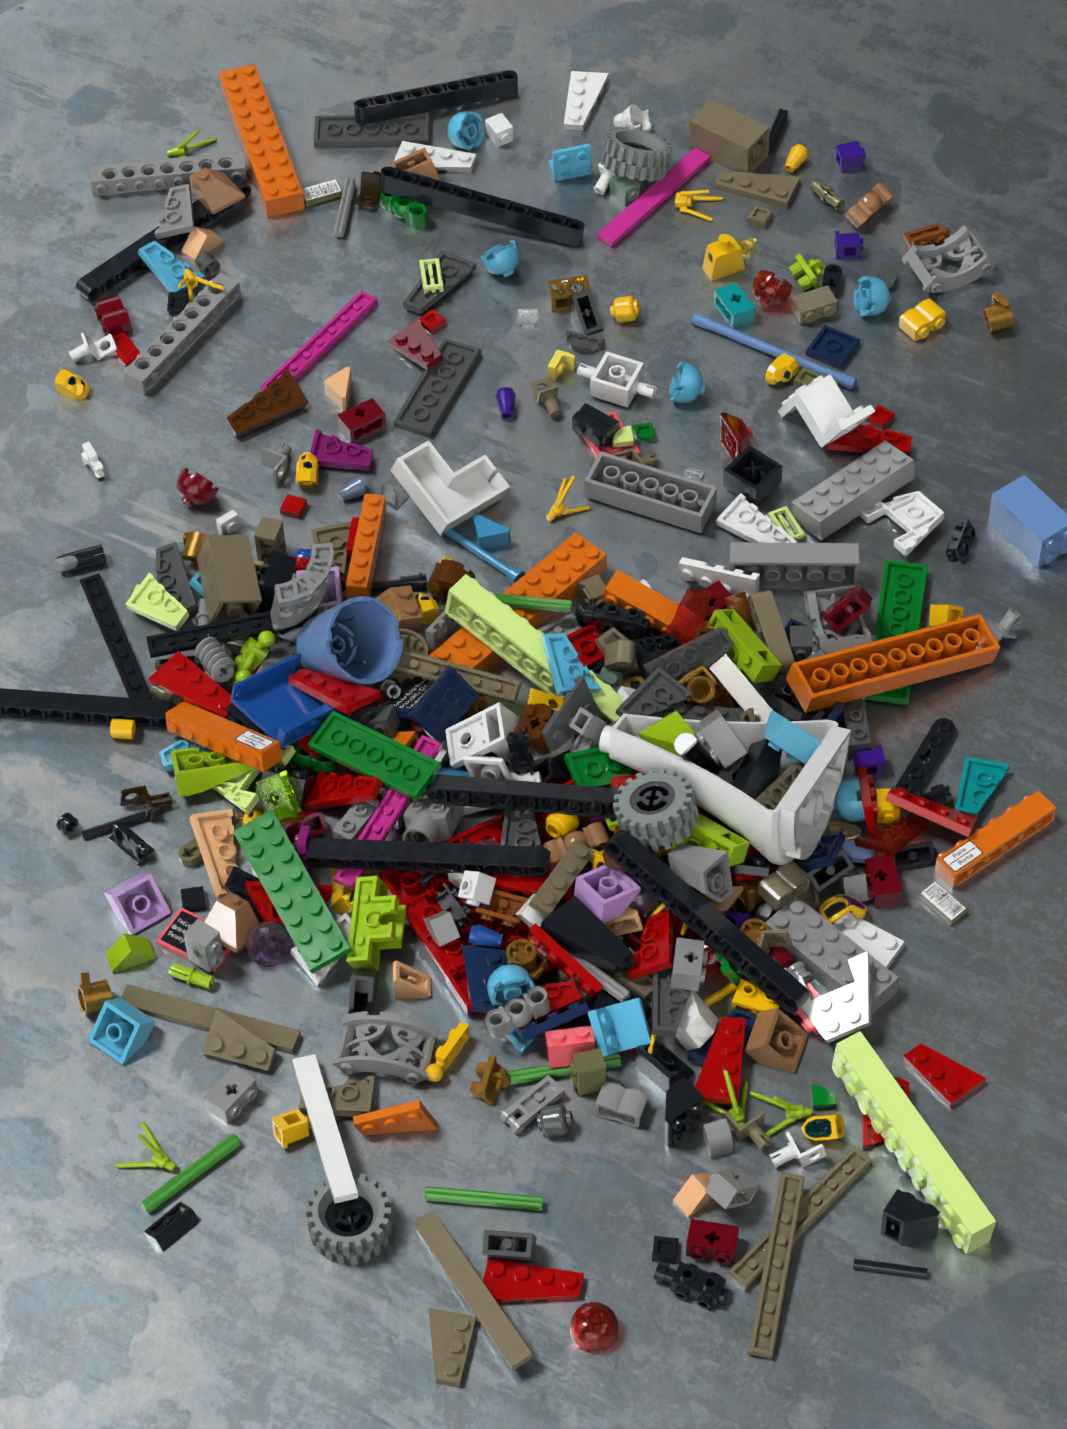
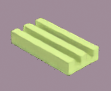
[419,258,444,294]
[768,506,806,543]

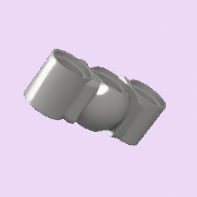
[485,986,550,1039]

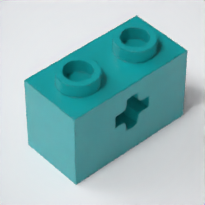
[714,282,756,329]

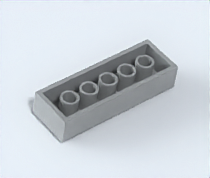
[792,441,915,540]
[584,451,717,533]
[729,542,859,590]
[765,896,899,1015]

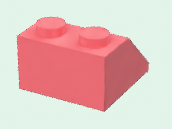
[544,1026,596,1068]

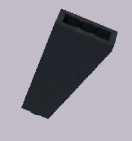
[732,739,783,799]
[540,895,632,976]

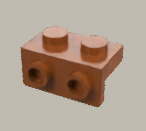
[903,223,950,249]
[725,591,756,632]
[475,889,528,928]

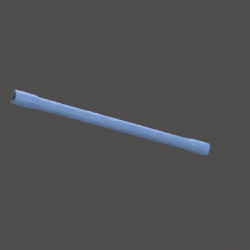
[691,312,857,390]

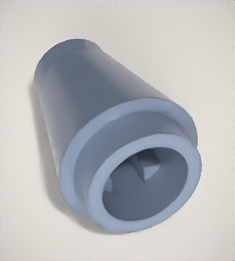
[338,476,370,501]

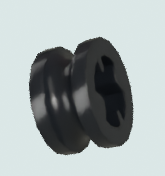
[56,812,79,835]

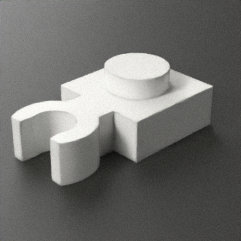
[81,442,105,479]

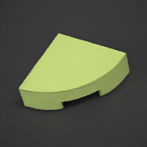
[613,425,634,448]

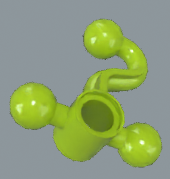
[232,631,275,686]

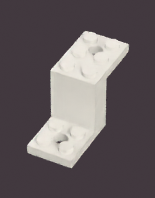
[778,374,875,448]
[445,702,575,772]

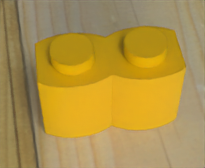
[899,298,946,341]

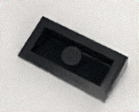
[886,841,936,871]
[144,1202,199,1251]

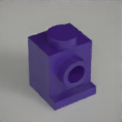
[834,231,864,259]
[851,744,886,777]

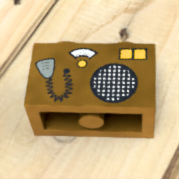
[547,275,591,312]

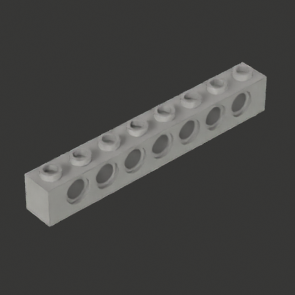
[90,151,247,196]
[123,272,241,396]

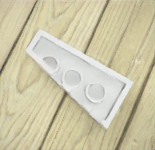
[394,141,476,173]
[716,493,797,543]
[678,557,760,603]

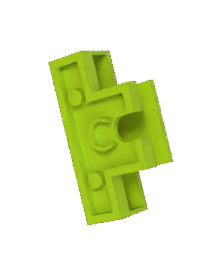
[706,609,782,684]
[670,813,750,867]
[346,876,407,971]

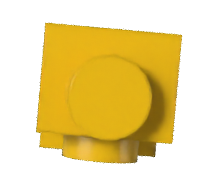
[272,1108,311,1149]

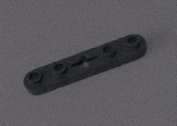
[895,718,955,794]

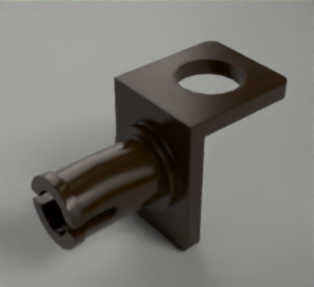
[354,171,380,208]
[119,785,172,822]

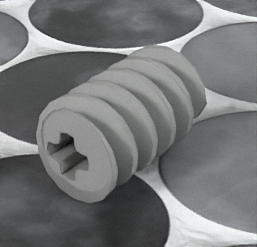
[195,637,234,683]

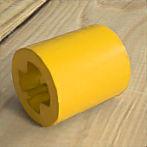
[110,719,136,740]

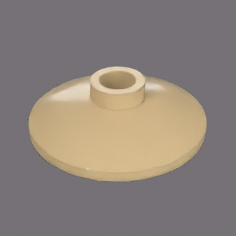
[823,821,861,840]

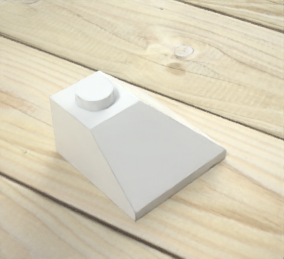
[462,756,513,780]
[676,991,718,1051]

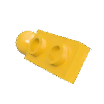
[425,1022,470,1082]

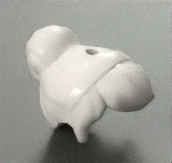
[613,104,653,133]

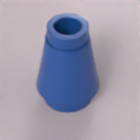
[468,924,503,948]

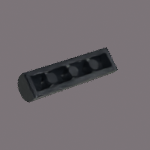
[674,733,721,774]

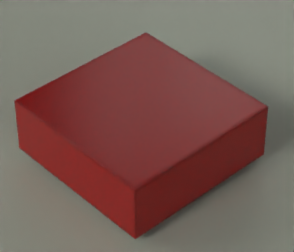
[418,309,446,334]
[866,404,895,430]
[280,494,307,519]

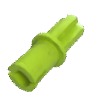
[169,963,215,990]

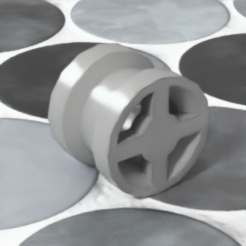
[787,961,814,984]

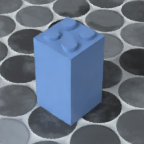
[989,475,1067,568]

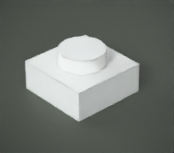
[216,510,240,535]

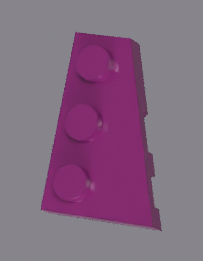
[309,429,373,471]

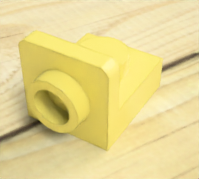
[548,350,576,382]

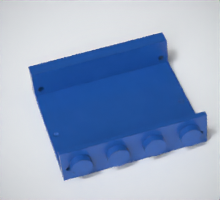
[230,653,347,748]

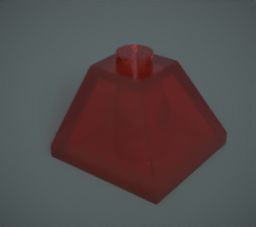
[719,412,753,461]

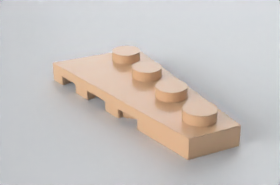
[189,809,237,898]

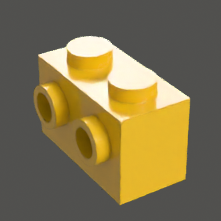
[732,979,782,1015]

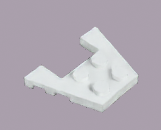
[859,491,944,556]
[799,952,871,1043]

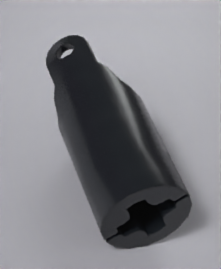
[56,544,107,573]

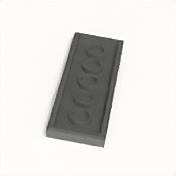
[314,114,430,148]
[393,338,481,438]

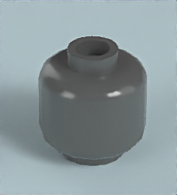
[537,1104,573,1137]

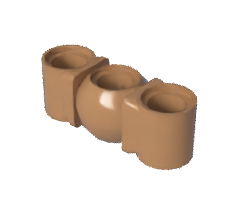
[844,181,894,228]
[542,822,610,862]

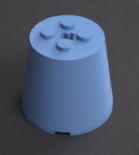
[297,596,403,684]

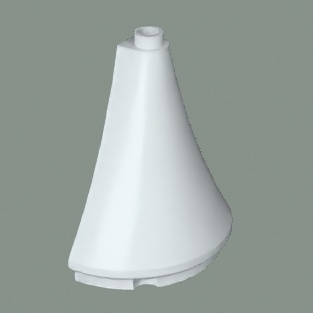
[599,713,851,865]

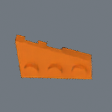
[353,1100,437,1135]

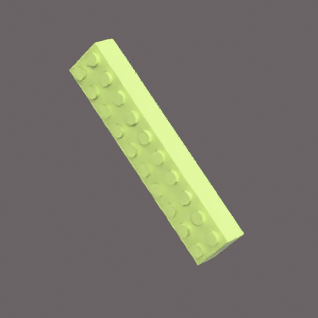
[445,574,624,726]
[832,1031,996,1254]

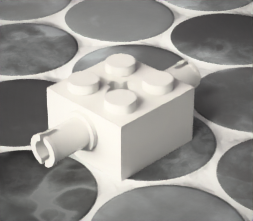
[577,351,657,408]

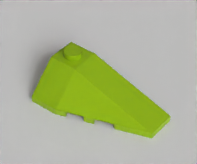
[170,748,255,797]

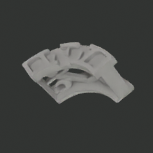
[901,225,998,293]
[270,543,333,630]
[803,585,875,653]
[333,1011,440,1084]

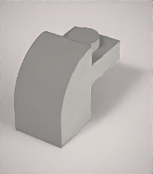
[569,707,607,753]

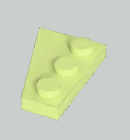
[125,572,190,631]

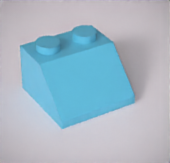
[764,710,821,764]
[87,998,155,1065]

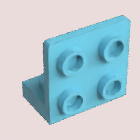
[548,143,592,182]
[588,998,651,1056]

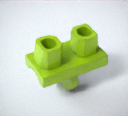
[788,253,824,291]

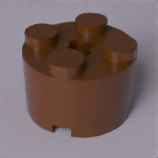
[427,559,475,603]
[514,703,555,755]

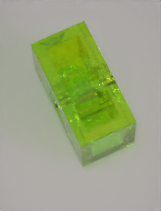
[255,770,302,821]

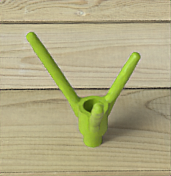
[167,129,217,158]
[705,1070,748,1126]
[749,1091,812,1137]
[116,1122,177,1172]

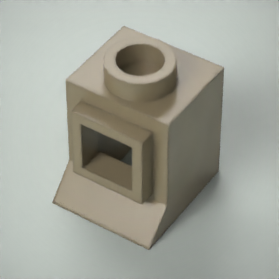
[577,574,608,610]

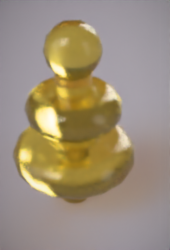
[737,238,757,255]

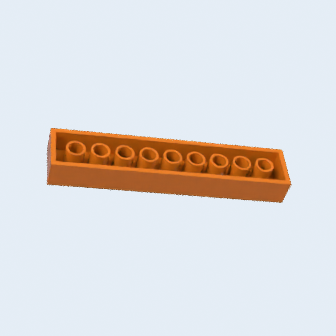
[218,64,305,218]
[429,532,607,672]
[786,614,1001,713]

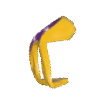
[819,894,867,924]

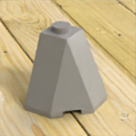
[668,843,733,903]

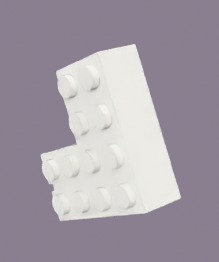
[390,440,510,535]

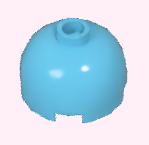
[447,111,484,150]
[480,240,521,277]
[854,276,891,316]
[669,361,705,404]
[833,777,865,822]
[487,965,535,1008]

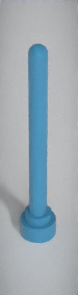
[445,529,525,584]

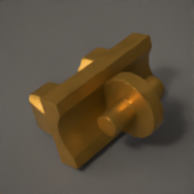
[470,1056,511,1104]

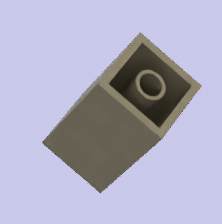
[689,99,770,173]
[197,534,262,623]

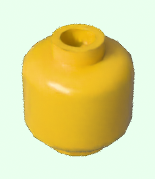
[610,295,641,323]
[546,813,579,839]

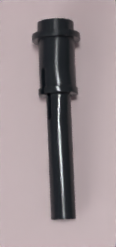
[371,572,427,591]

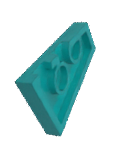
[955,756,1010,817]

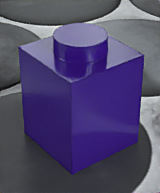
[835,141,866,172]

